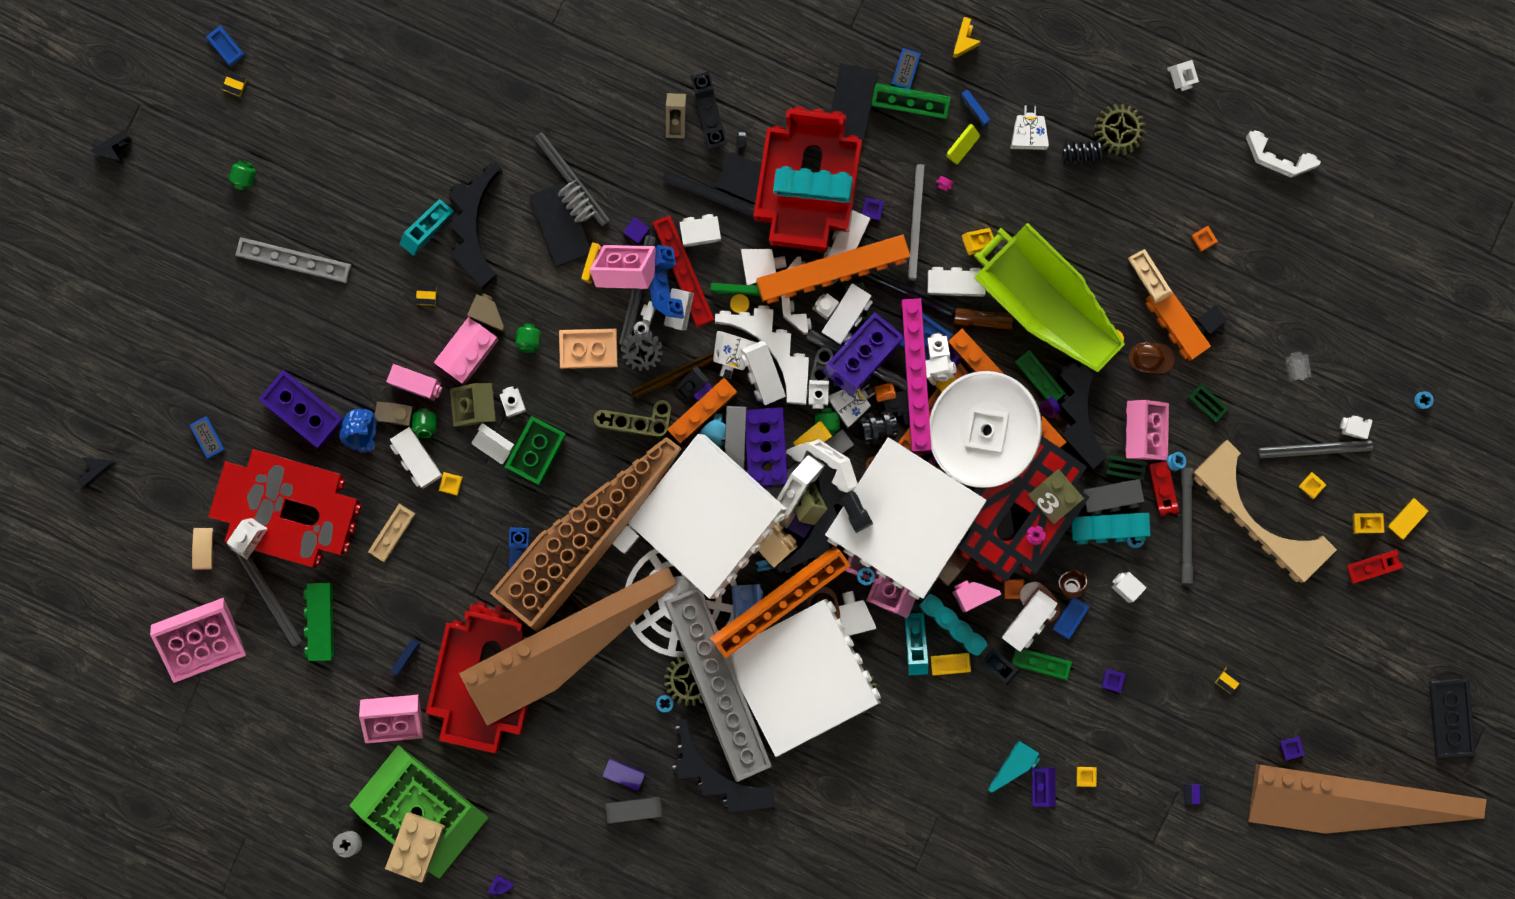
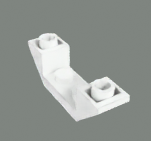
[1246,131,1321,178]
[781,257,811,335]
[786,439,857,493]
[776,454,825,528]

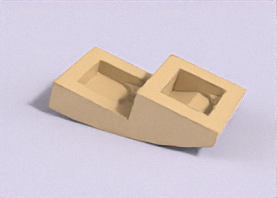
[192,528,214,569]

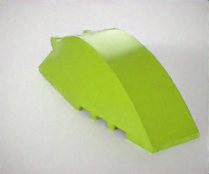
[974,223,1125,372]

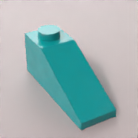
[399,199,454,256]
[905,613,928,675]
[987,741,1039,792]

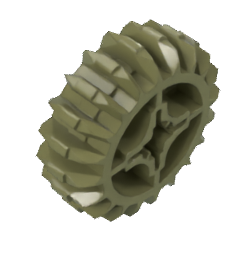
[1094,104,1146,156]
[664,654,704,706]

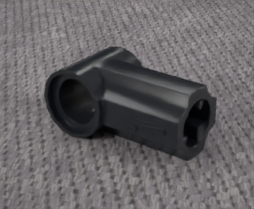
[840,491,873,533]

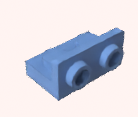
[732,584,763,619]

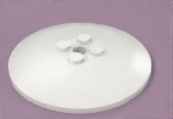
[929,371,1042,488]

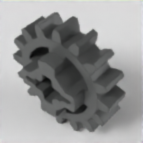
[621,329,663,371]

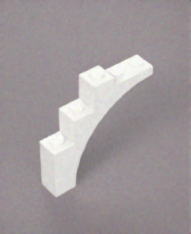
[715,306,809,405]

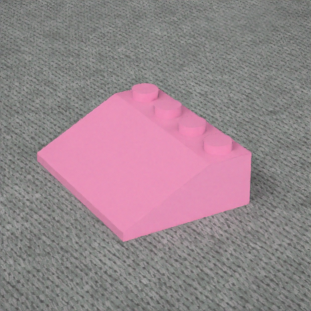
[150,598,246,683]

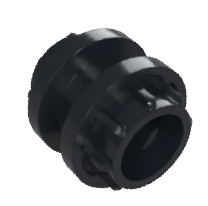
[858,410,898,447]

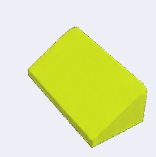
[946,124,980,164]

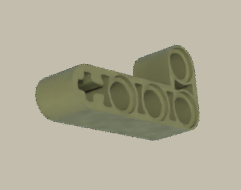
[594,400,671,438]

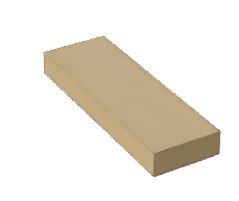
[1128,249,1173,304]
[368,504,416,562]

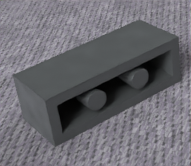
[1082,479,1144,516]

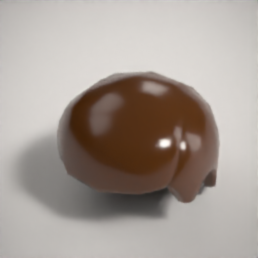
[1058,570,1088,598]

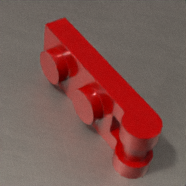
[1148,461,1179,517]
[1346,549,1403,584]

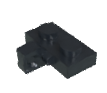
[883,390,909,425]

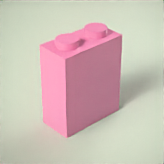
[387,364,442,401]

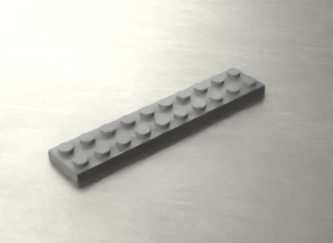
[664,588,772,782]

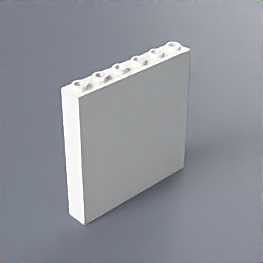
[628,434,787,599]
[825,437,987,600]
[729,599,881,757]

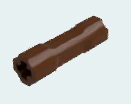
[954,308,1013,330]

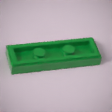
[711,283,760,296]
[1014,350,1066,401]
[1011,648,1072,680]

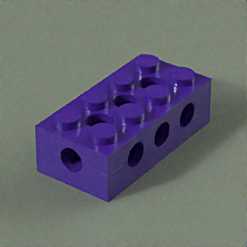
[823,312,904,397]
[259,370,344,450]
[745,408,788,489]

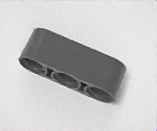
[807,348,833,401]
[605,797,663,823]

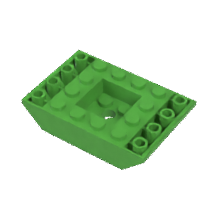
[349,745,489,879]

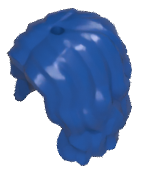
[339,409,377,453]

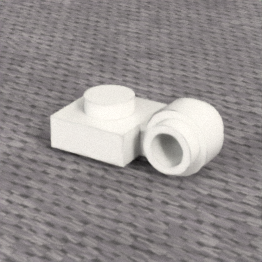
[634,301,656,334]

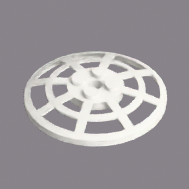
[625,549,737,657]

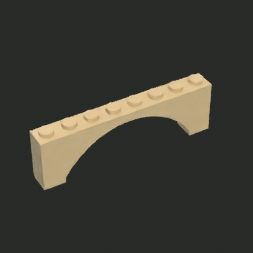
[1193,440,1337,583]

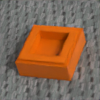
[1191,226,1218,252]
[874,383,896,402]
[1004,579,1024,599]

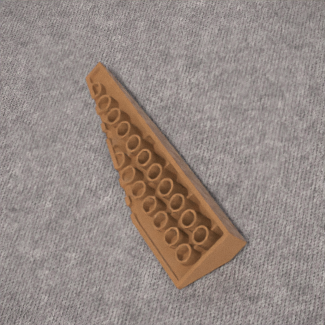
[490,437,681,633]
[459,567,677,726]
[1248,764,1487,834]

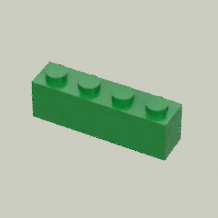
[872,83,951,119]
[304,583,334,661]

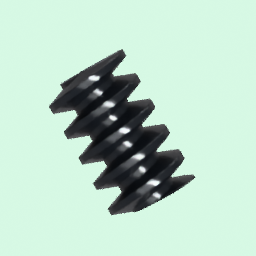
[1062,140,1103,166]

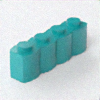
[773,166,853,203]
[1071,513,1151,545]
[919,594,987,656]

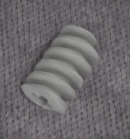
[558,180,597,222]
[333,831,362,857]

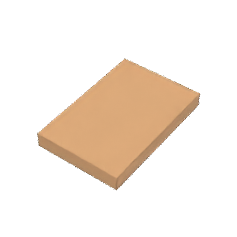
[559,329,618,369]

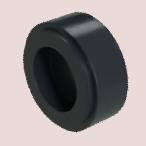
[737,130,746,149]

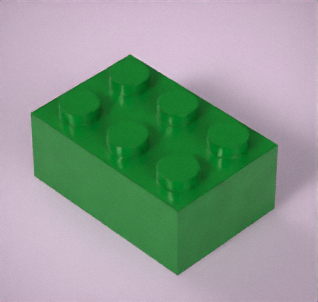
[505,416,567,486]

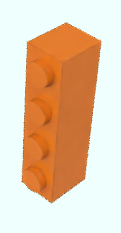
[1146,290,1211,361]
[667,378,737,445]

